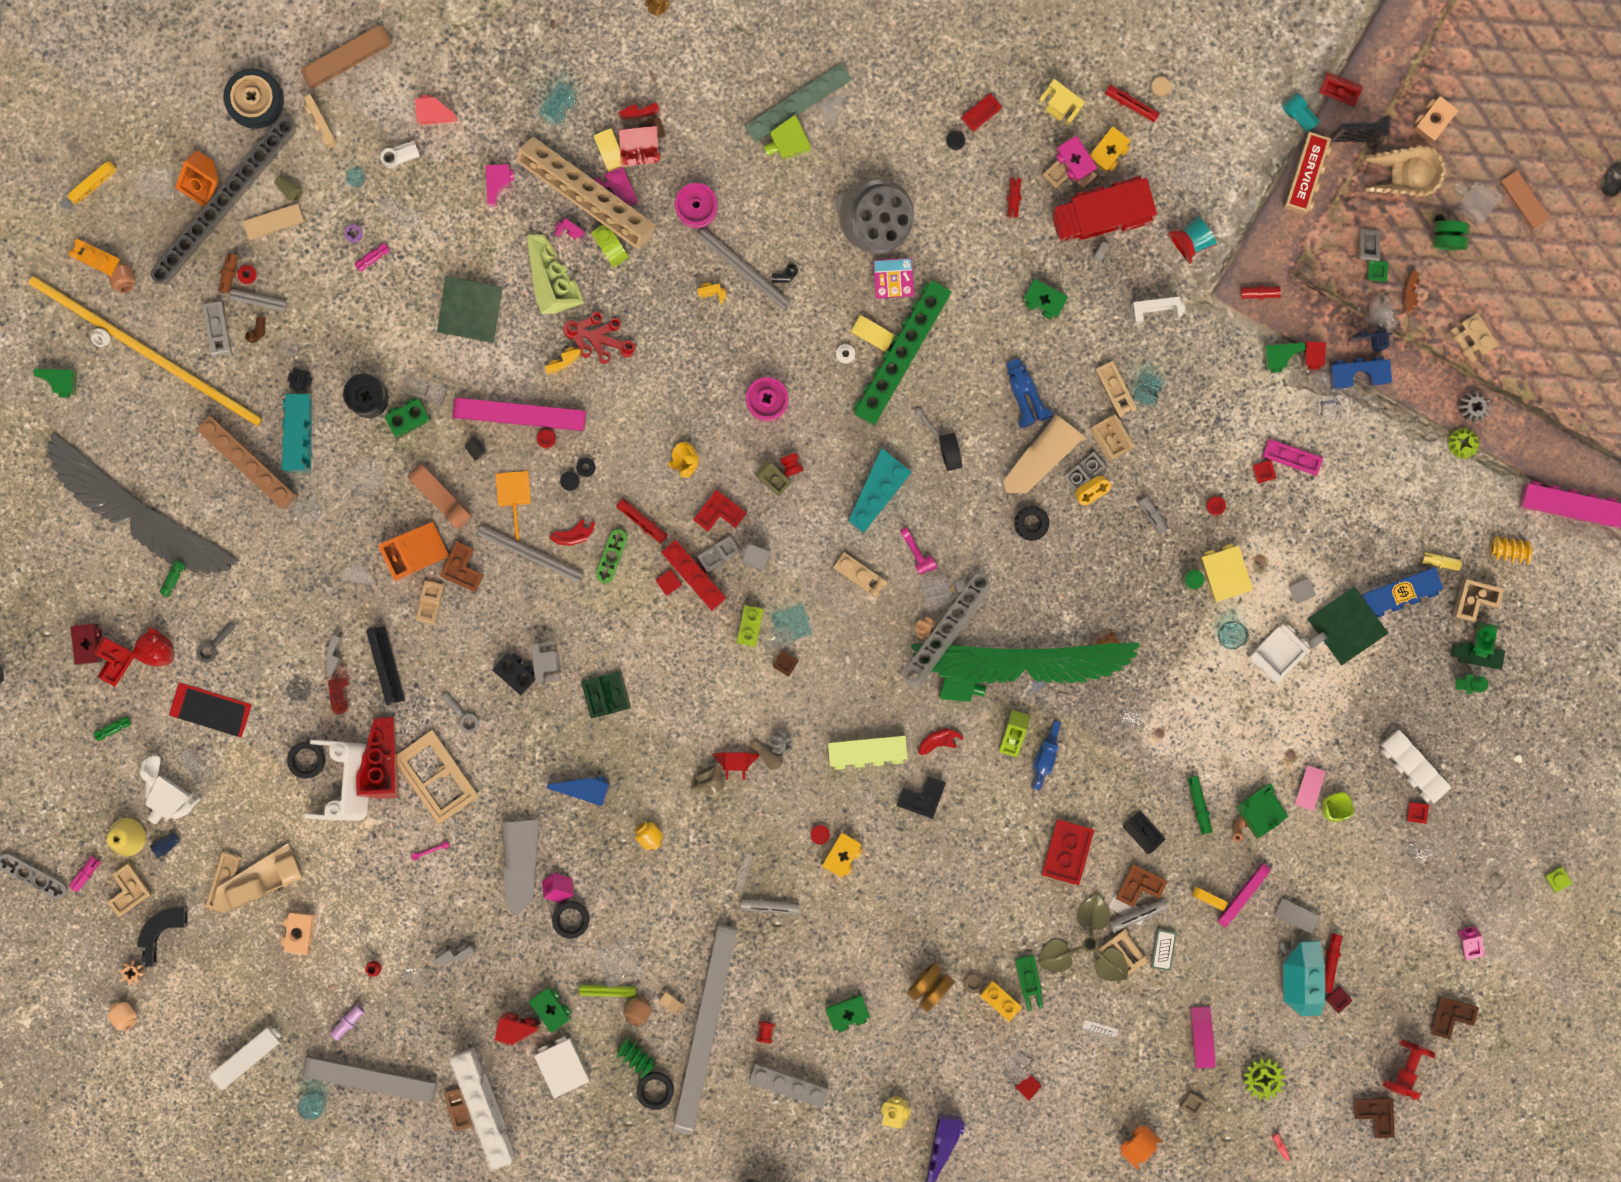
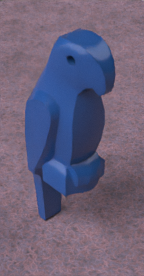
[1031,720,1061,791]

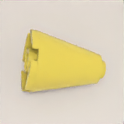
[107,818,147,857]

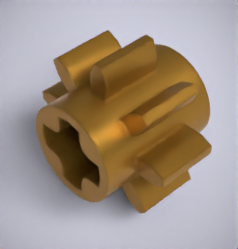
[645,0,670,16]

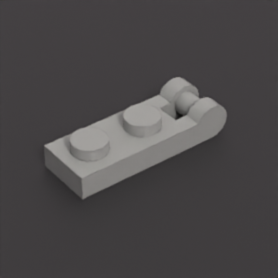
[202,301,232,358]

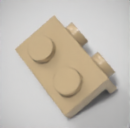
[1090,414,1134,462]

